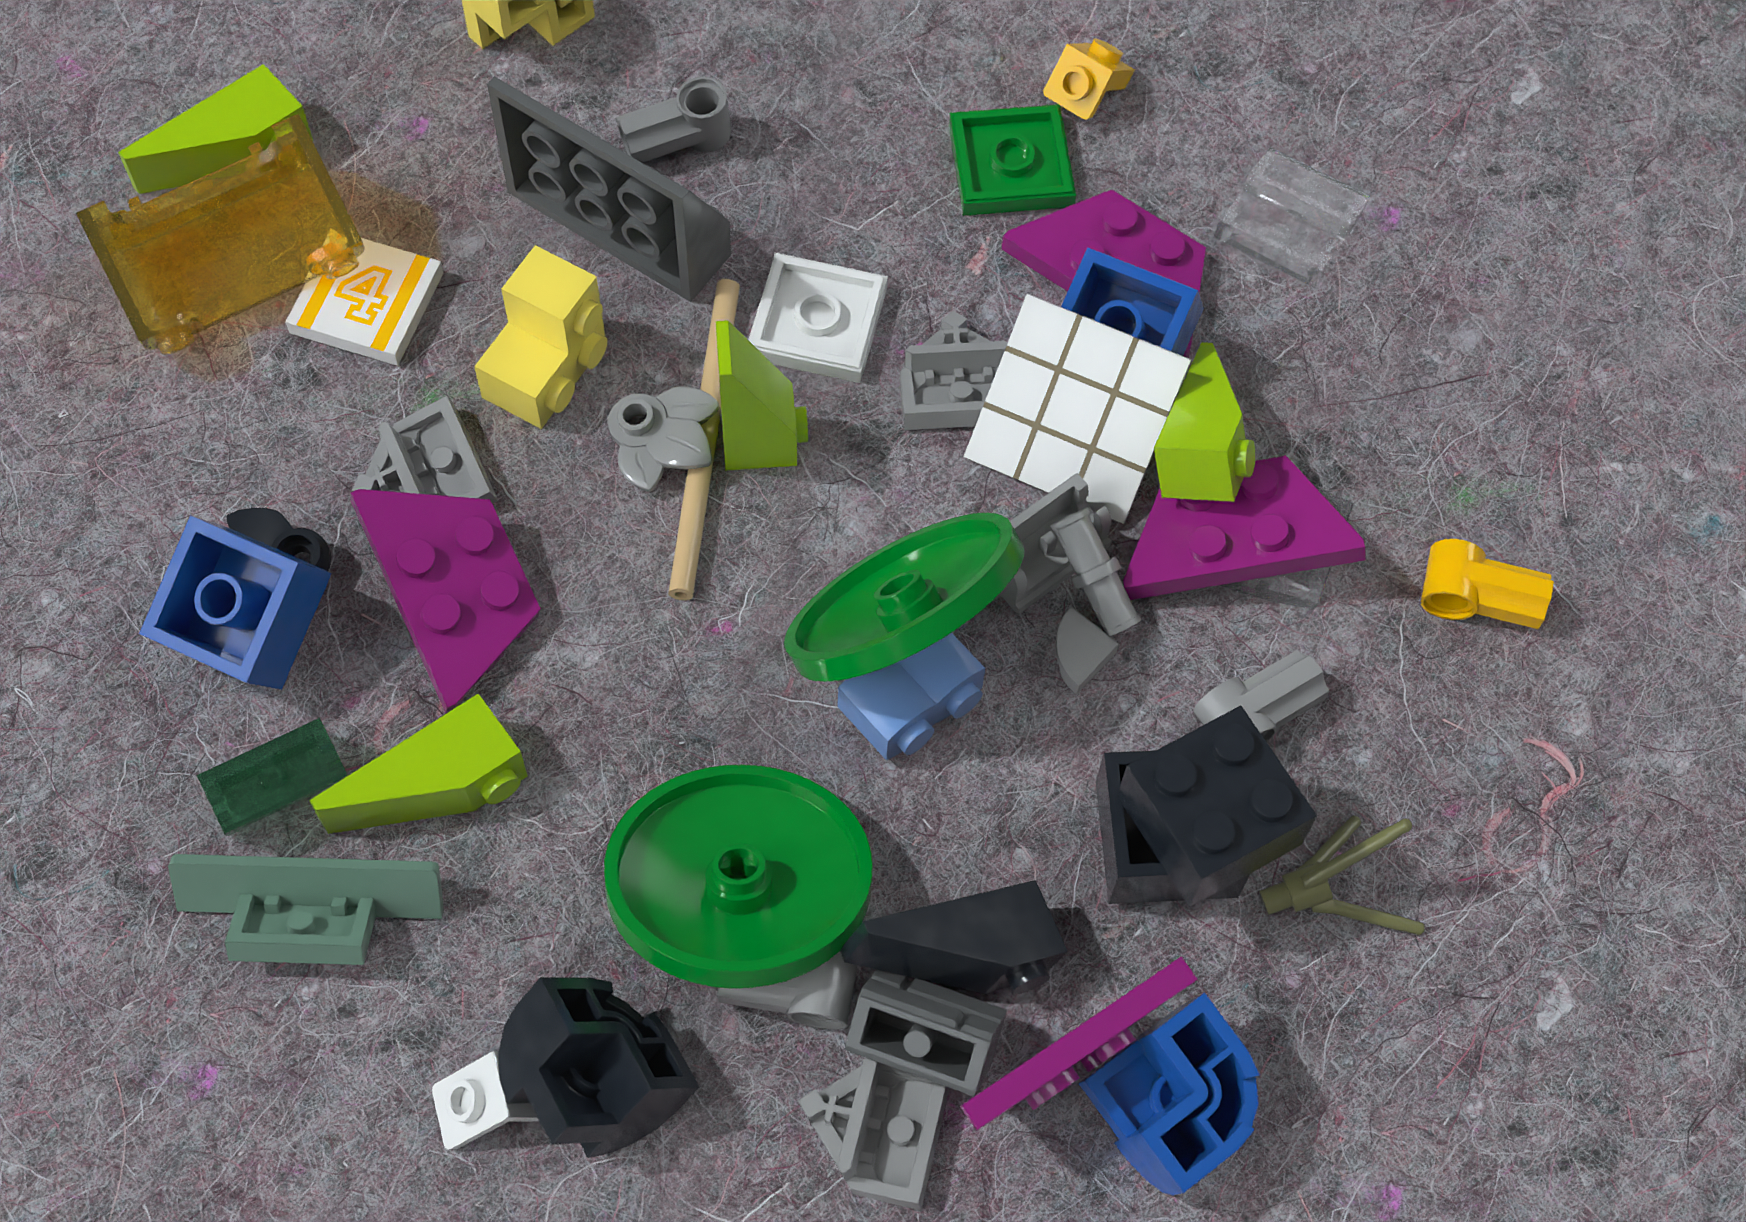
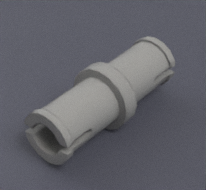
[1051,508,1142,636]

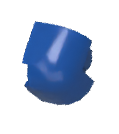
[1078,993,1260,1196]

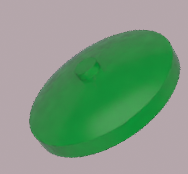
[784,513,1024,682]
[604,765,873,989]

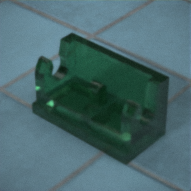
[196,718,348,836]

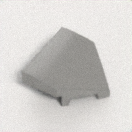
[899,311,1008,430]
[352,396,498,504]
[798,1058,950,1211]

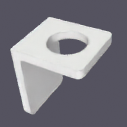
[432,1051,538,1149]

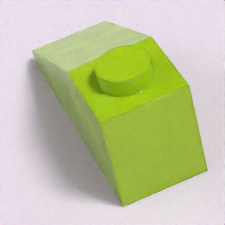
[118,64,313,194]
[716,320,808,471]
[1154,342,1255,502]
[309,694,528,834]

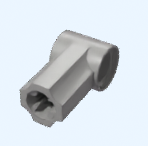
[616,76,732,162]
[1194,650,1329,742]
[717,951,858,1030]

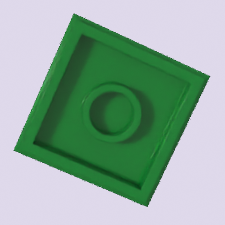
[949,104,1076,216]

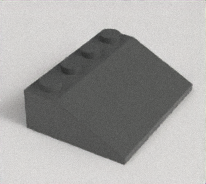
[487,76,731,302]

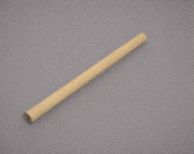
[668,279,740,600]

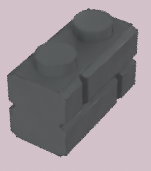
[845,970,1007,1097]

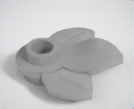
[607,387,720,492]

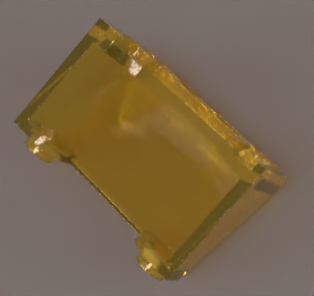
[76,114,365,355]

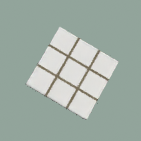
[964,294,1191,524]

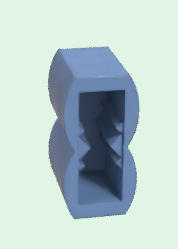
[837,633,985,760]

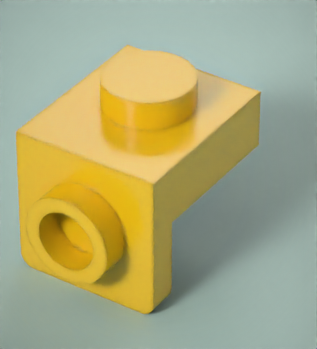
[1043,39,1135,119]

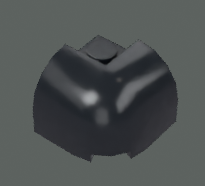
[498,977,700,1158]

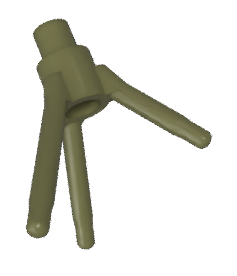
[1259,815,1425,935]

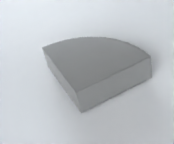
[1055,606,1119,695]

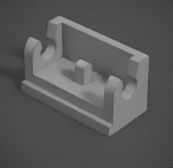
[999,473,1111,615]

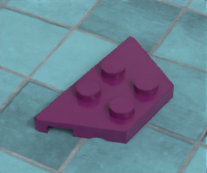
[1001,189,1206,358]
[1123,455,1366,600]
[350,489,541,714]
[960,956,1198,1131]

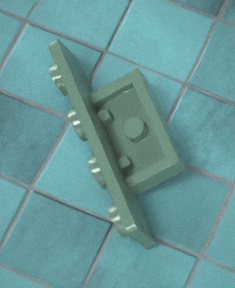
[168,854,444,965]

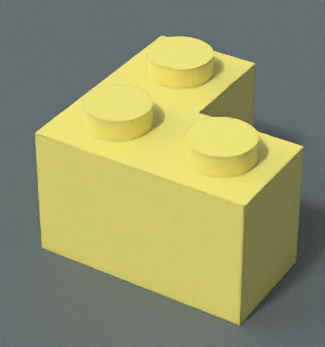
[474,245,607,429]

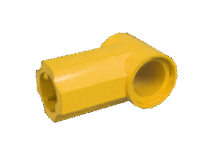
[1421,539,1554,629]

